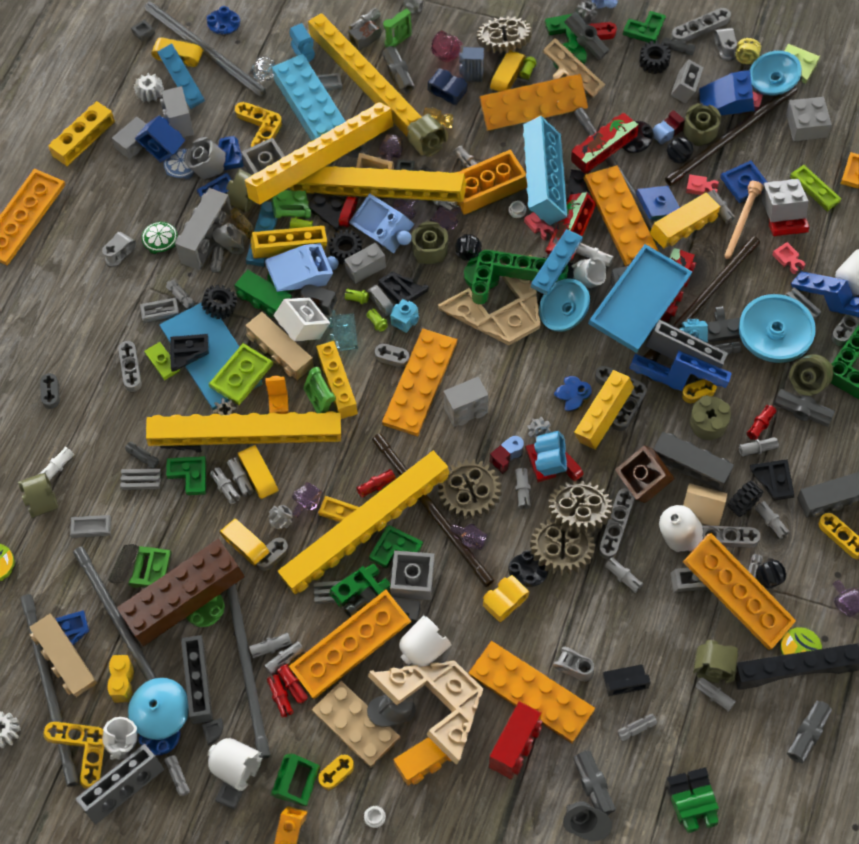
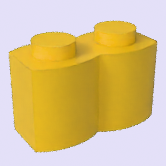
[483,575,529,622]
[108,655,134,703]

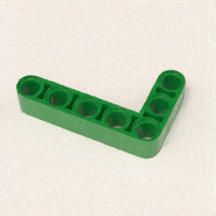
[472,250,568,304]
[831,325,859,399]

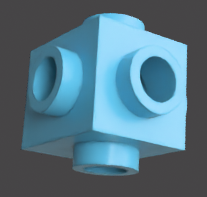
[390,299,420,333]
[679,319,708,343]

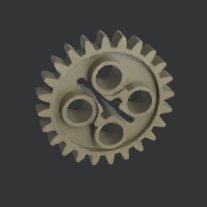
[477,16,532,54]
[438,459,501,520]
[548,481,613,533]
[530,519,595,575]

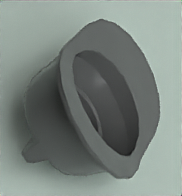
[367,695,416,727]
[563,801,612,841]

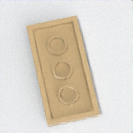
[312,681,400,768]

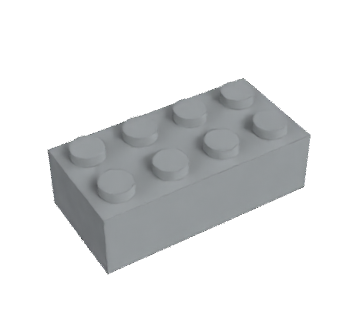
[175,188,233,271]

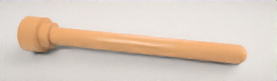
[724,181,764,260]

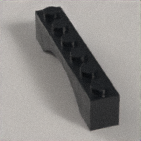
[735,643,859,690]

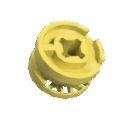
[735,38,761,65]

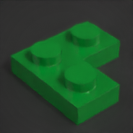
[623,11,666,44]
[545,13,578,42]
[166,456,206,496]
[369,525,423,569]

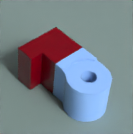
[652,110,685,144]
[489,436,524,474]

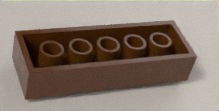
[117,538,245,647]

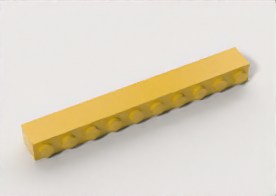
[308,13,422,136]
[245,102,394,205]
[289,166,467,202]
[146,411,341,446]
[278,450,449,595]

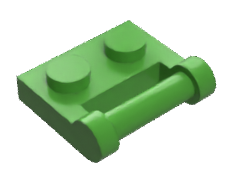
[383,9,412,48]
[271,190,311,219]
[303,367,336,413]
[128,546,172,588]

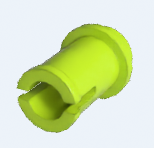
[519,56,537,80]
[290,216,313,228]
[345,288,369,305]
[366,308,388,332]

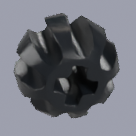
[667,137,694,164]
[455,234,482,261]
[756,560,787,589]

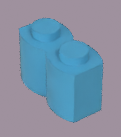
[289,23,315,62]
[534,431,567,476]

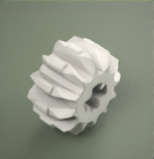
[134,73,164,103]
[0,712,21,748]

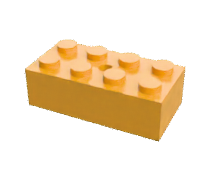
[457,149,527,215]

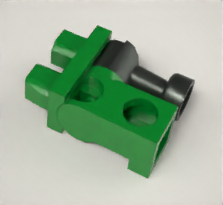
[329,564,391,618]

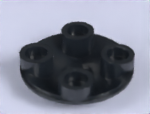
[622,121,654,153]
[508,550,548,587]

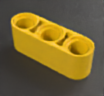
[151,38,203,67]
[490,50,526,92]
[237,445,279,499]
[219,519,270,566]

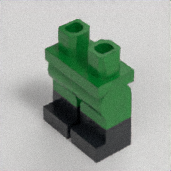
[665,767,719,833]

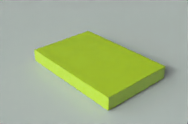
[209,343,273,405]

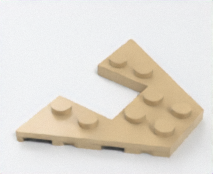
[438,255,540,345]
[368,661,483,765]

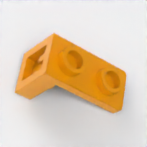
[265,376,289,414]
[274,806,307,844]

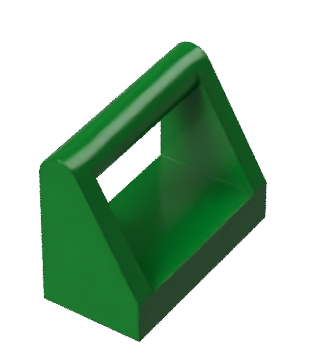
[271,753,320,807]

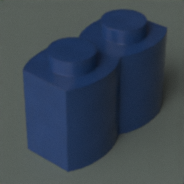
[427,69,468,105]

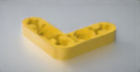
[235,102,282,147]
[818,513,859,560]
[43,722,104,789]

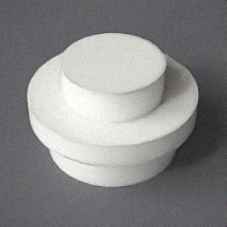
[508,201,526,218]
[364,806,385,828]

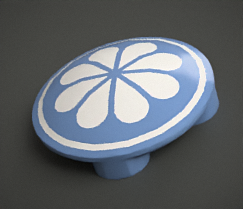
[164,149,194,179]

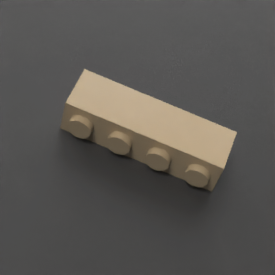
[245,312,314,380]
[29,613,97,697]

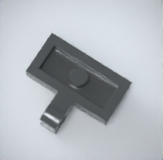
[706,306,740,342]

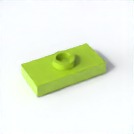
[144,342,180,381]

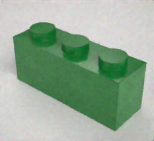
[234,269,292,318]

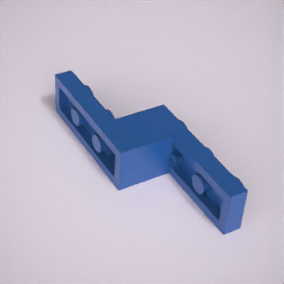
[791,271,859,317]
[629,351,731,391]

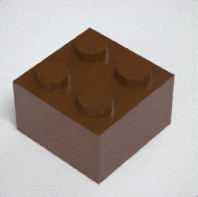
[615,445,675,503]

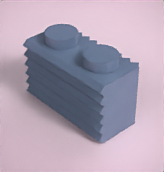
[459,47,484,82]

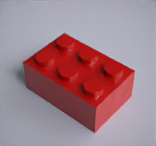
[489,701,543,779]

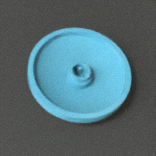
[739,294,816,363]

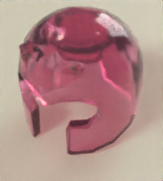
[431,31,463,62]

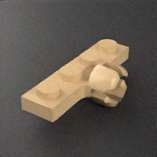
[543,38,605,98]

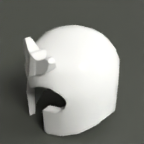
[572,257,606,288]
[102,717,137,760]

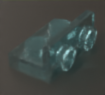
[328,310,358,351]

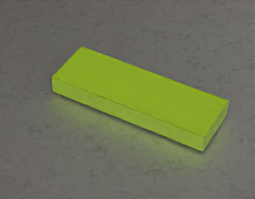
[790,165,841,211]

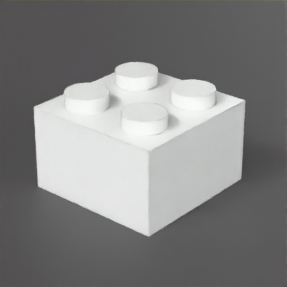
[273,298,330,341]

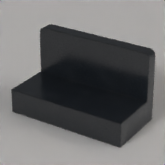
[603,664,651,697]

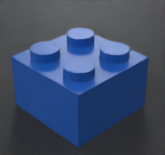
[134,115,185,163]

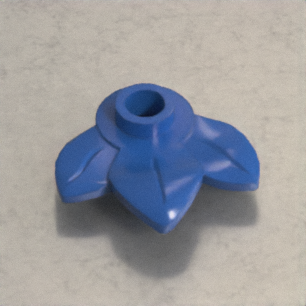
[554,376,592,411]

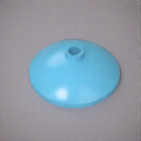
[750,51,802,95]
[539,279,590,332]
[128,678,189,740]

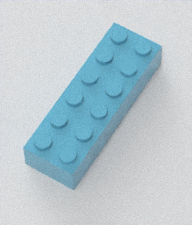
[272,54,346,141]
[523,116,568,226]

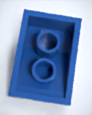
[699,70,755,116]

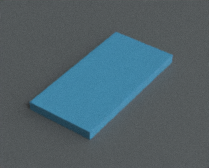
[588,244,692,353]
[159,302,263,410]

